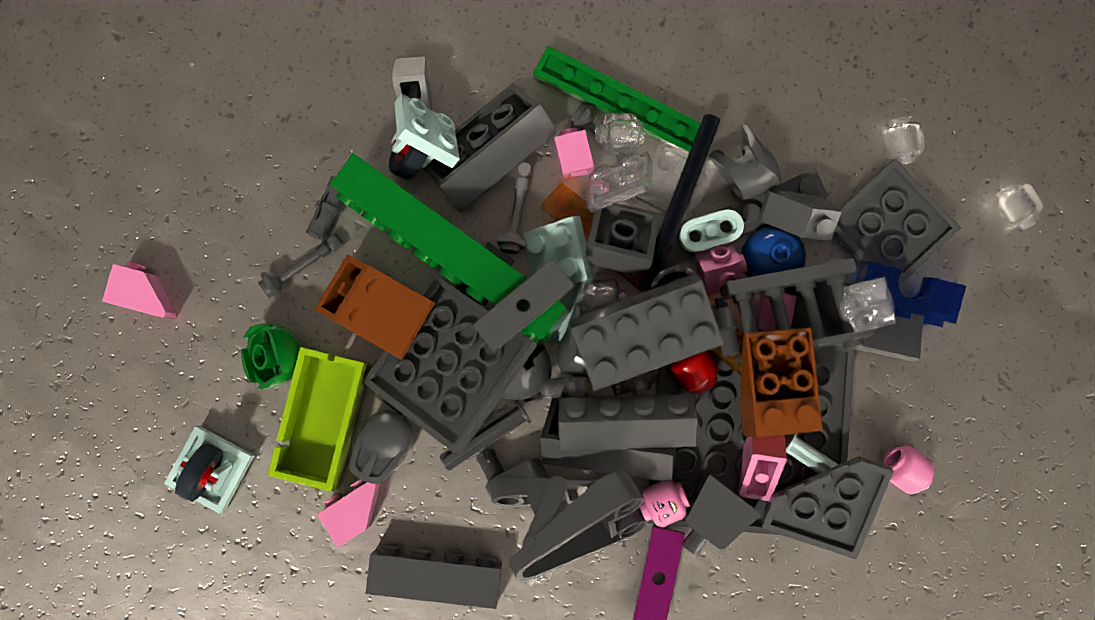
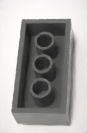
[569,274,724,391]

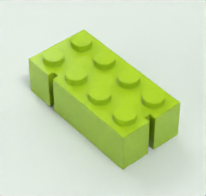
[267,347,371,492]

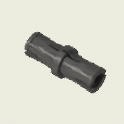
[305,176,341,241]

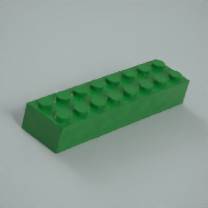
[330,153,571,344]

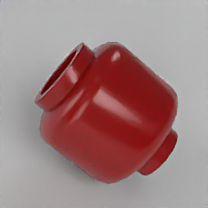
[670,350,719,394]

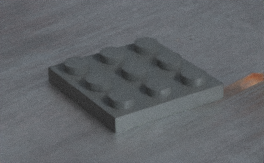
[833,159,961,293]

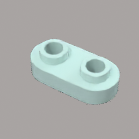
[679,209,744,253]

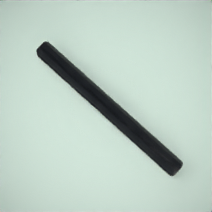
[638,114,720,291]

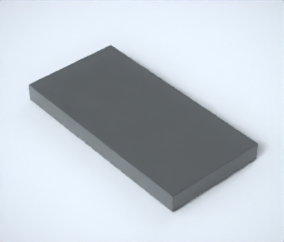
[791,281,924,363]

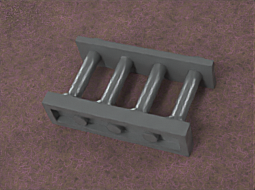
[719,258,874,364]

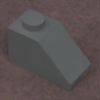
[758,189,842,241]

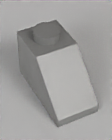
[392,56,432,110]

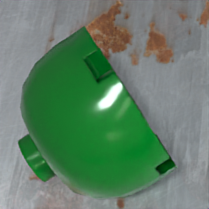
[241,323,302,389]

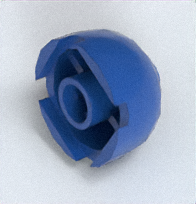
[741,226,807,278]

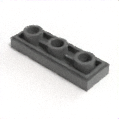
[473,259,575,352]

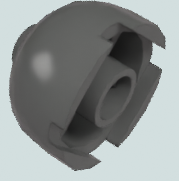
[502,343,552,402]

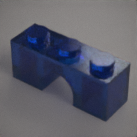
[851,261,966,328]

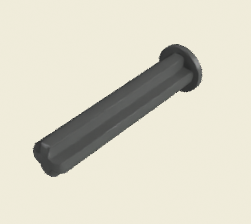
[440,400,532,471]

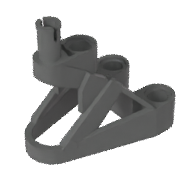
[476,449,647,581]

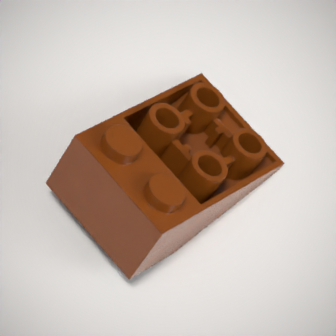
[314,254,435,360]
[740,328,823,438]

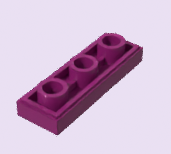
[632,525,685,620]

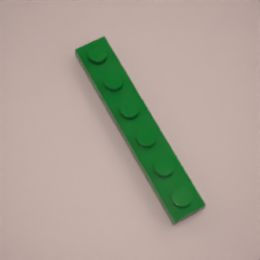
[533,46,701,155]

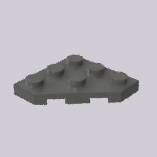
[761,456,894,560]

